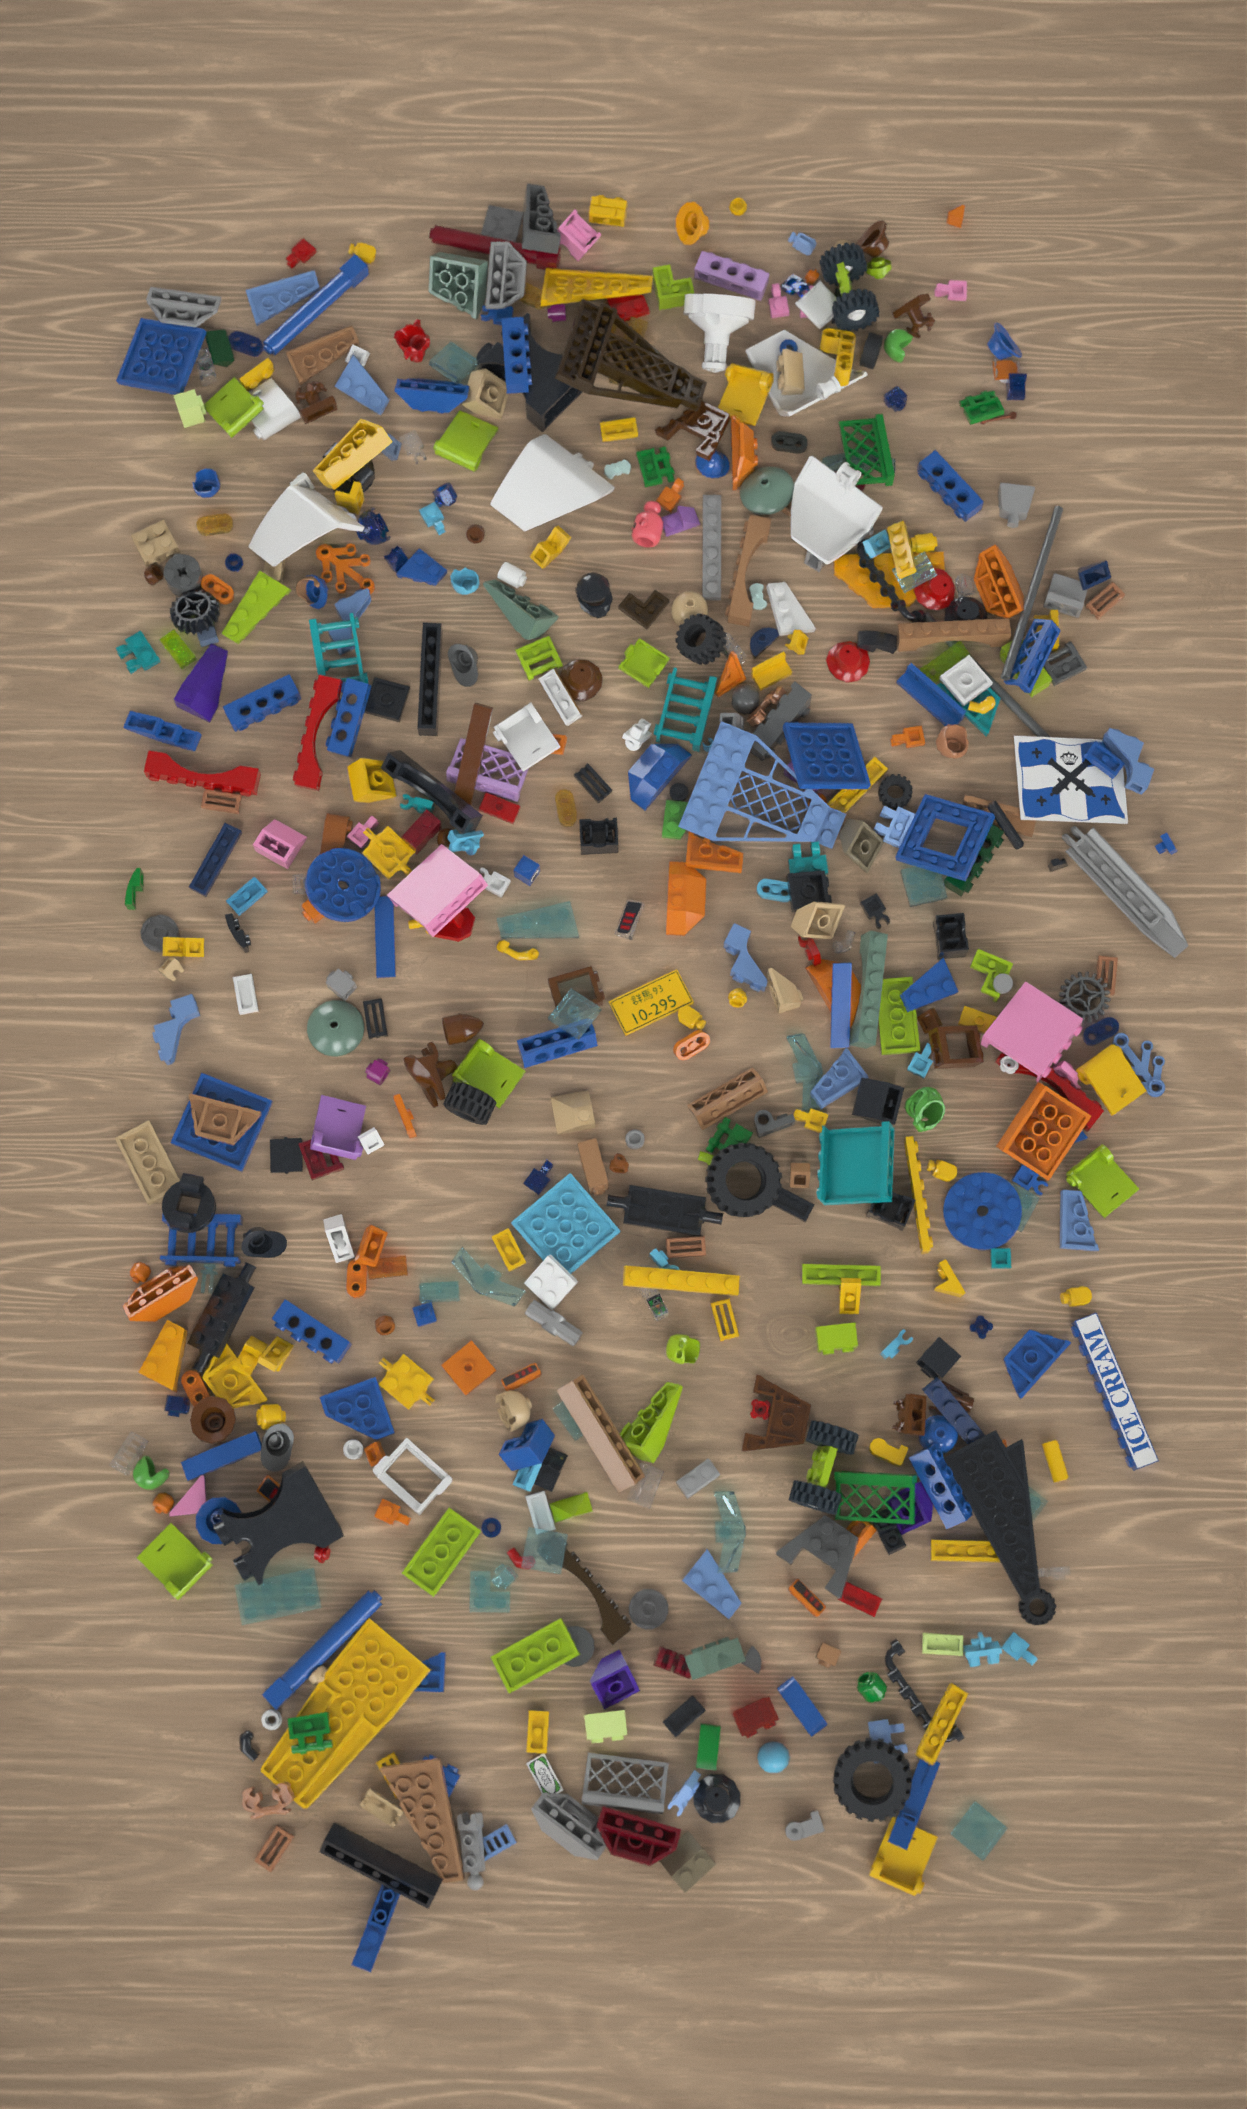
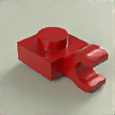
[286,238,317,269]
[798,936,821,966]

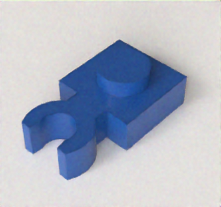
[481,305,514,325]
[1011,1164,1048,1195]

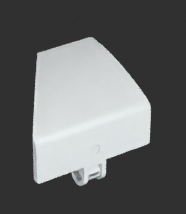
[745,330,867,416]
[490,434,615,531]
[791,456,883,564]
[249,485,364,567]

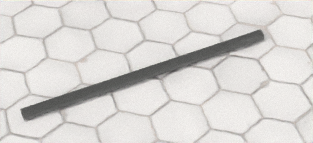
[1001,506,1063,681]
[925,612,1050,737]

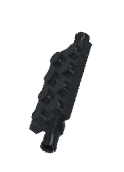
[606,1185,723,1236]
[187,1262,257,1373]

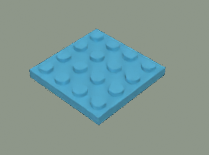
[511,1173,621,1274]

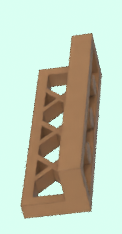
[962,795,1037,837]
[687,1067,768,1130]

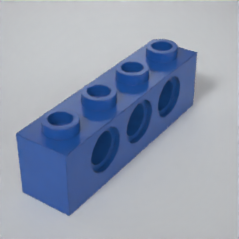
[501,317,532,394]
[917,450,984,522]
[223,674,301,732]
[326,678,372,758]
[517,1018,598,1068]
[272,1299,352,1364]
[909,1443,973,1529]

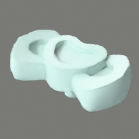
[604,459,631,479]
[749,583,767,610]

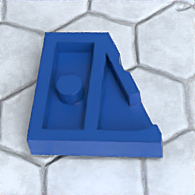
[415,1652,446,1692]

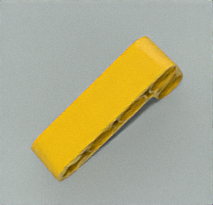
[820,328,856,386]

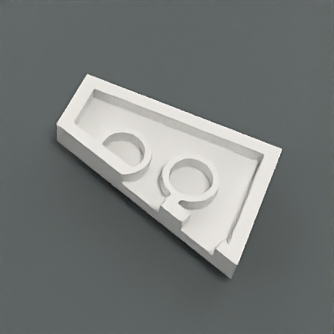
[766,582,816,636]

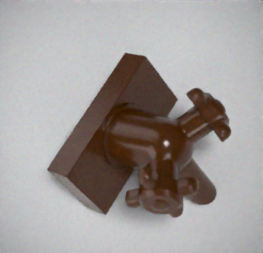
[892,293,935,338]
[295,381,338,424]
[892,1393,927,1436]

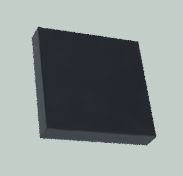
[364,677,410,723]

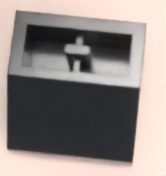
[852,1078,904,1125]

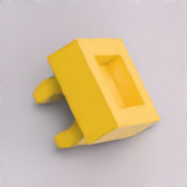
[785,630,809,655]

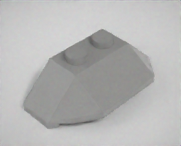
[485,242,527,309]
[146,287,222,327]
[531,1793,606,1860]

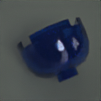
[356,507,391,545]

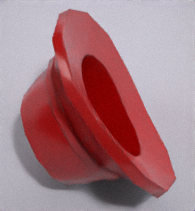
[914,568,955,611]
[826,641,870,683]

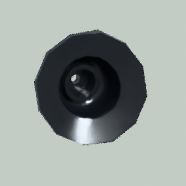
[944,596,988,621]
[693,1774,740,1823]

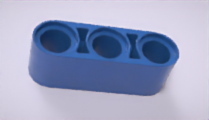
[777,1676,828,1737]

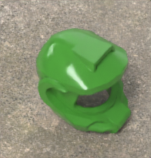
[904,1087,945,1132]

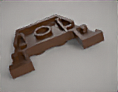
[655,401,731,461]
[742,1375,811,1452]

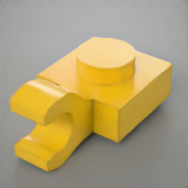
[793,1108,829,1133]

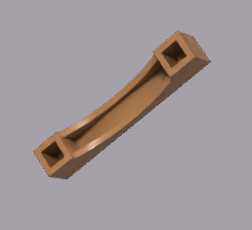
[725,515,771,627]
[896,618,1011,652]

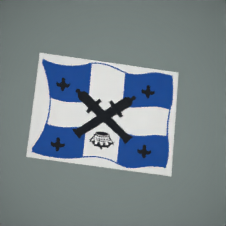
[1014,736,1128,824]

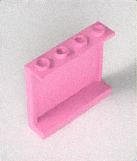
[387,844,488,937]
[981,981,1083,1082]

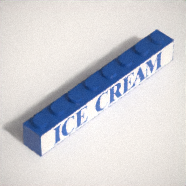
[1071,1312,1159,1471]

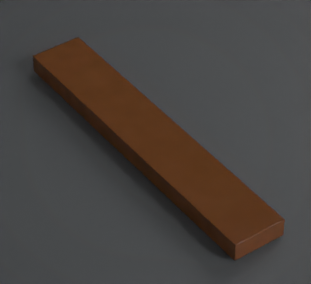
[454,702,493,806]

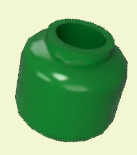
[857,1672,887,1703]

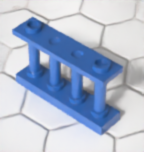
[160,1213,243,1267]

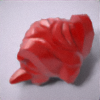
[394,319,431,363]

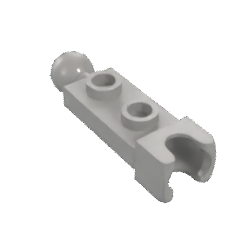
[457,1812,485,1890]

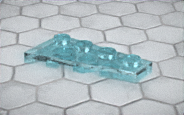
[497,901,579,939]

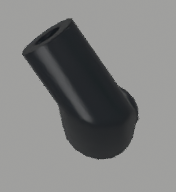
[239,1730,260,1762]

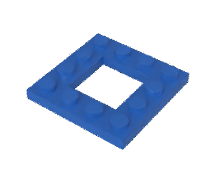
[895,794,995,881]

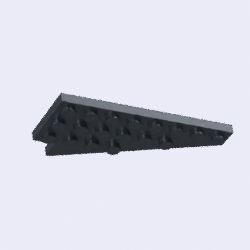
[944,1430,1040,1602]

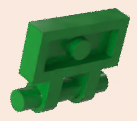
[959,390,1004,425]
[636,447,675,488]
[705,1117,753,1167]
[287,1712,333,1755]

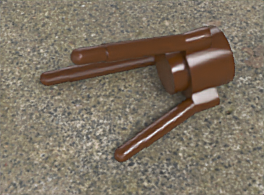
[928,1381,974,1413]

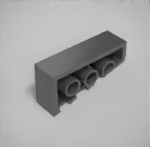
[522,183,561,254]

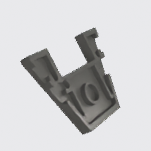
[776,1515,859,1599]

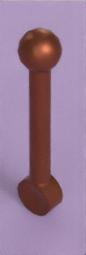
[980,412,1017,425]

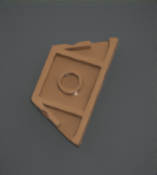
[189,1093,262,1146]

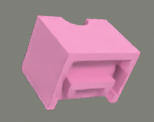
[557,210,602,261]

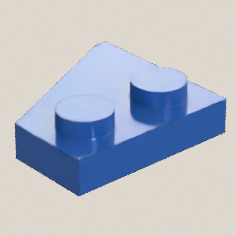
[396,548,447,586]

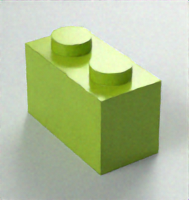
[815,1322,858,1355]

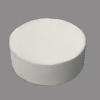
[343,1439,364,1460]

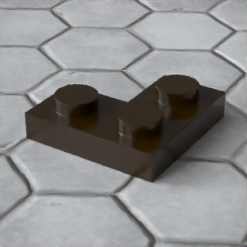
[618,590,670,630]

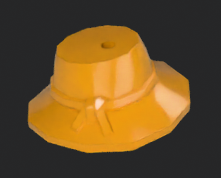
[676,201,710,245]

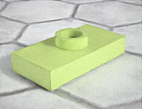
[922,1633,963,1656]

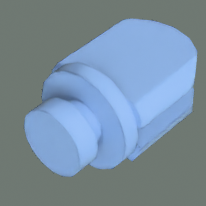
[788,232,816,256]

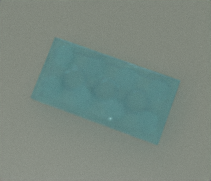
[235,1568,322,1625]

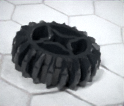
[170,588,220,636]

